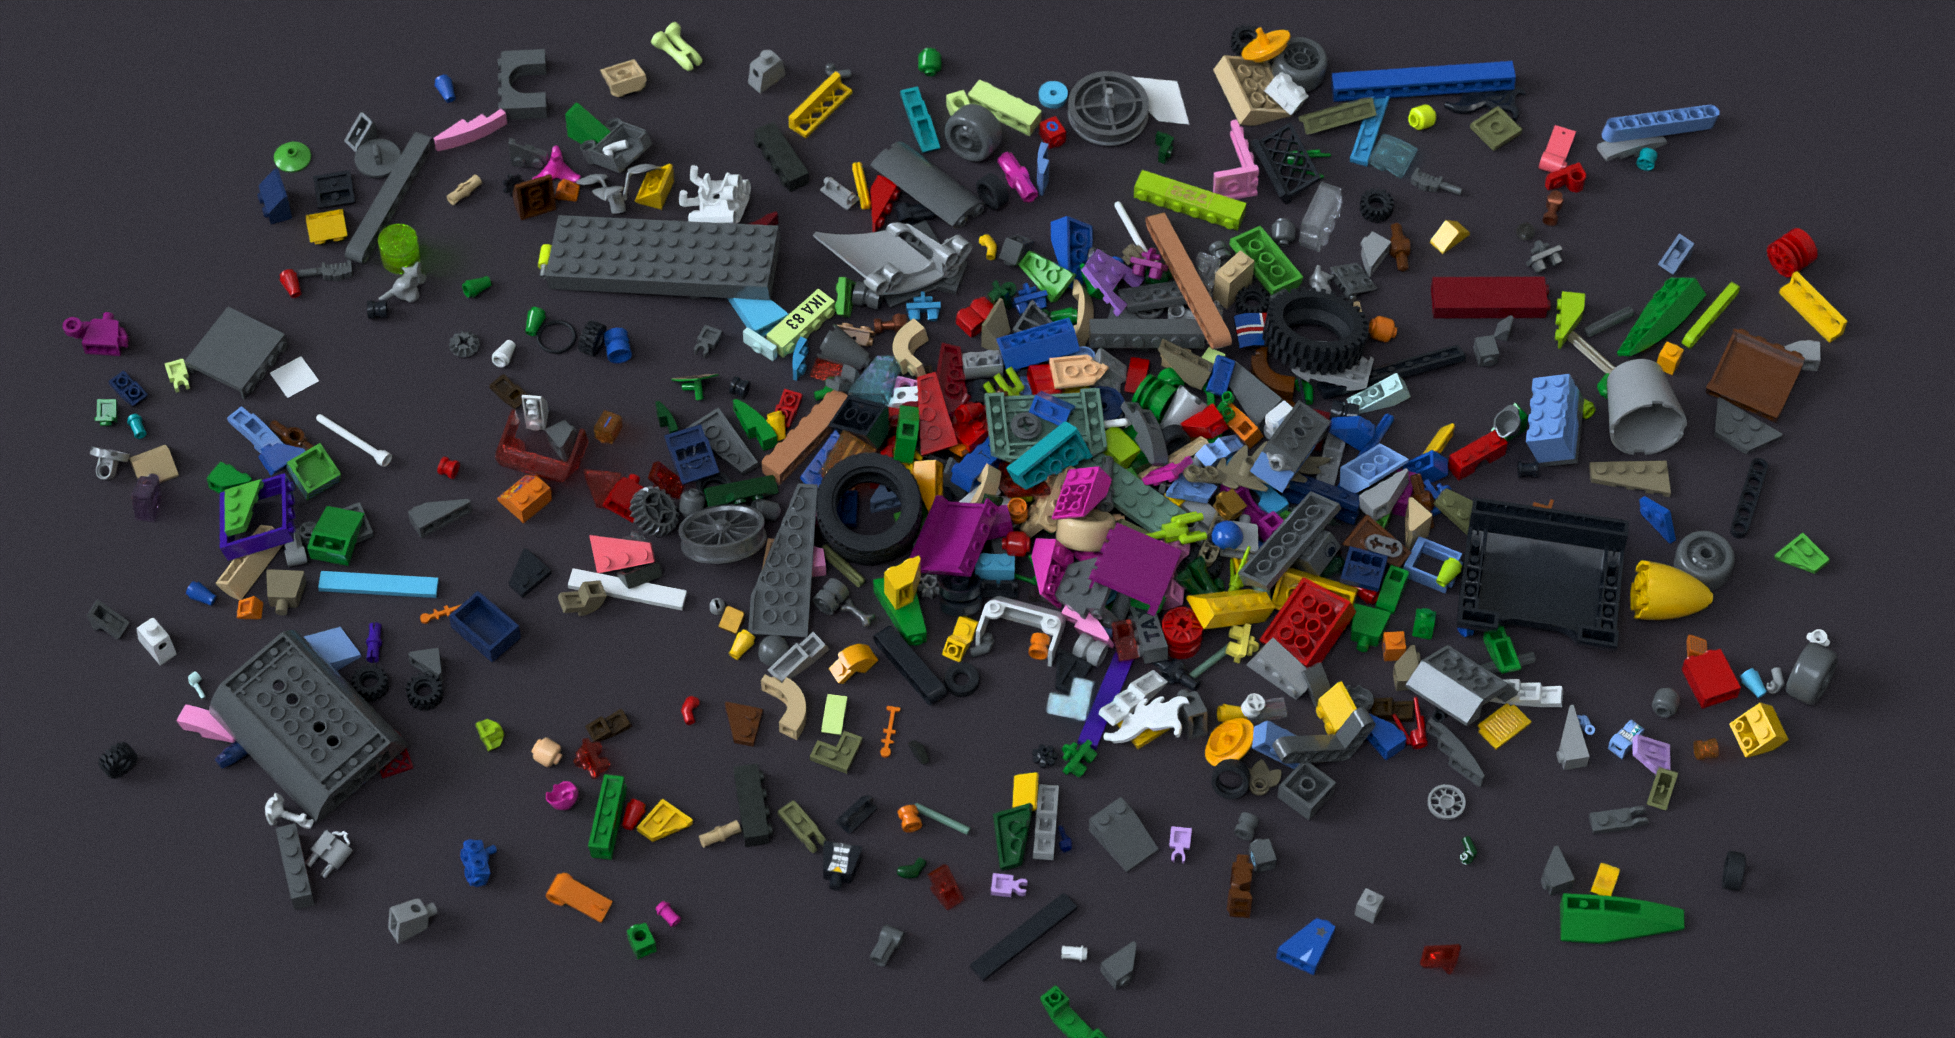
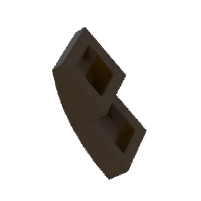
[489,373,527,410]
[1372,698,1415,722]
[585,708,632,743]

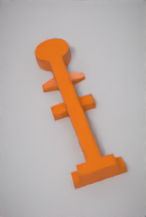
[420,597,470,624]
[880,706,901,758]

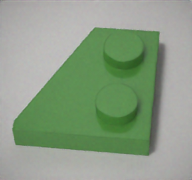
[1774,533,1830,574]

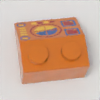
[497,475,552,523]

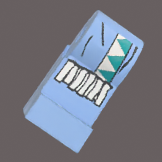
[1608,720,1645,759]

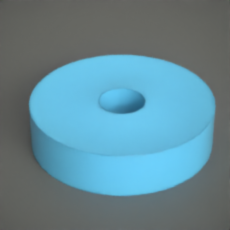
[1039,81,1068,109]

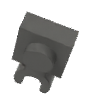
[694,325,722,358]

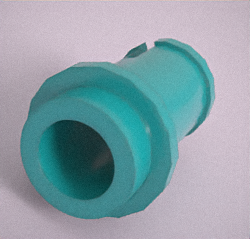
[127,414,147,439]

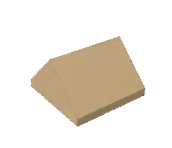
[129,445,179,490]
[1405,497,1432,551]

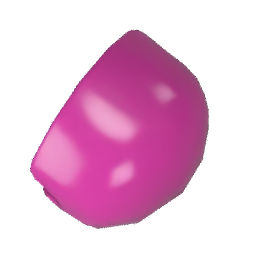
[546,781,579,810]

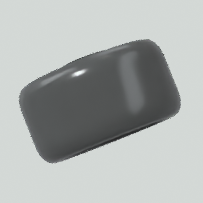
[1272,37,1328,92]
[945,104,1003,162]
[1673,531,1735,591]
[1786,642,1839,705]

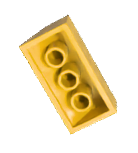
[1272,567,1359,630]
[1186,589,1275,629]

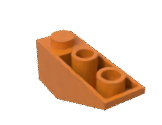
[1221,403,1264,449]

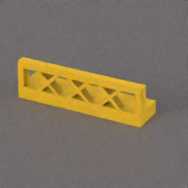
[789,71,852,138]
[1779,271,1848,343]

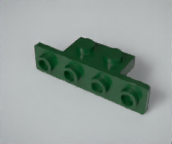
[704,475,779,507]

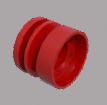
[1767,228,1818,277]
[1162,607,1203,659]

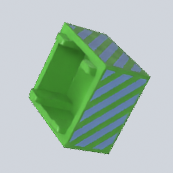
[286,443,341,501]

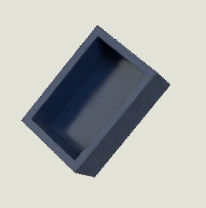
[449,591,521,662]

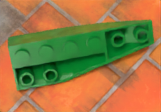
[1617,277,1706,356]

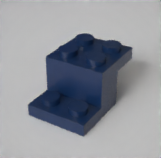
[664,424,719,486]
[1340,546,1388,592]

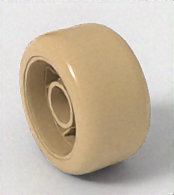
[1056,508,1116,552]

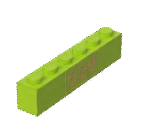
[1134,170,1247,231]

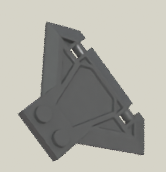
[883,220,968,308]

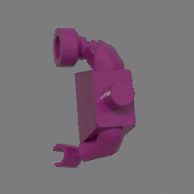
[62,312,129,356]

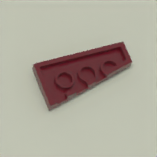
[936,343,969,404]

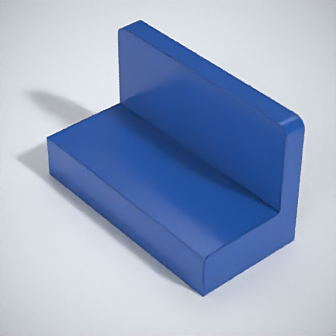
[1029,391,1076,426]

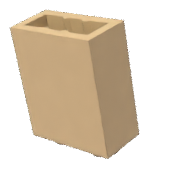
[1213,250,1255,309]

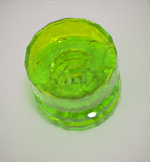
[378,224,421,274]

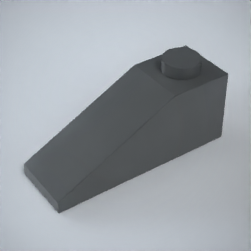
[408,499,472,539]

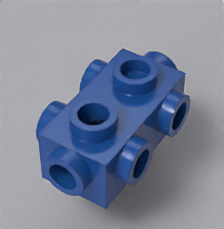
[460,839,497,887]

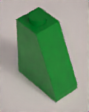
[565,102,611,144]

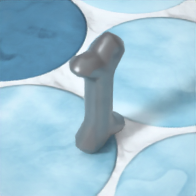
[840,598,875,627]

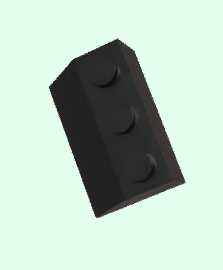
[828,395,889,449]

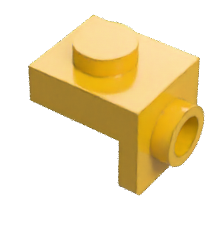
[1591,863,1620,896]

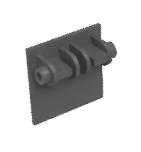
[1330,263,1378,301]

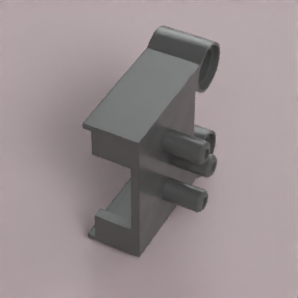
[580,118,652,173]

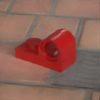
[1545,162,1586,193]

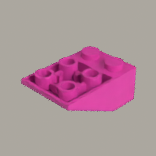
[1052,466,1112,520]
[1031,538,1074,609]

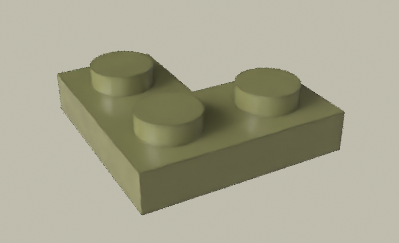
[810,731,863,774]

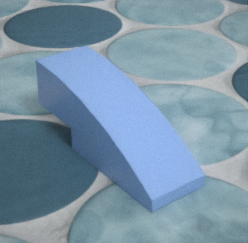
[1195,435,1244,467]

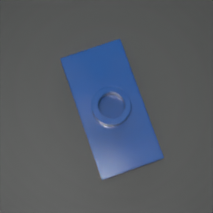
[1206,355,1236,397]

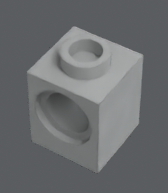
[1355,888,1384,924]

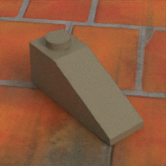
[1158,338,1214,390]

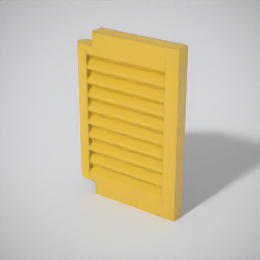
[1477,703,1531,750]

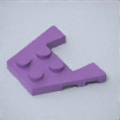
[1081,249,1145,317]

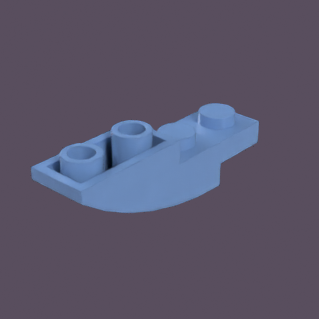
[227,406,283,453]

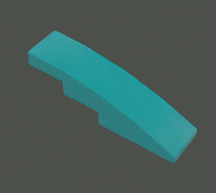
[900,86,940,153]

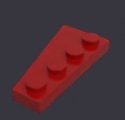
[917,372,958,457]

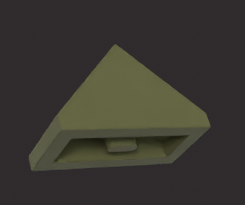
[1647,766,1678,811]

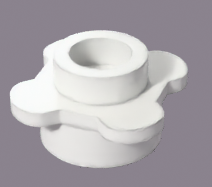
[1806,629,1830,647]

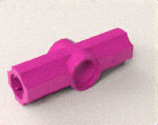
[998,152,1038,203]

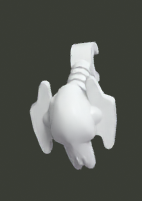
[265,793,314,829]

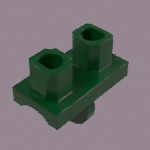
[987,280,1017,310]

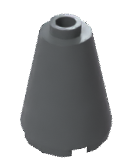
[816,324,871,371]

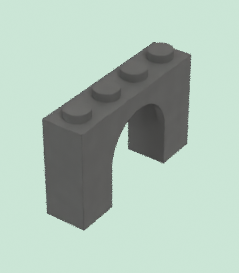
[498,49,547,120]

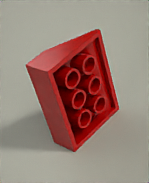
[1259,577,1356,668]

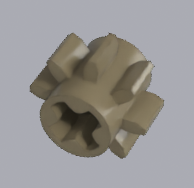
[1122,243,1145,265]

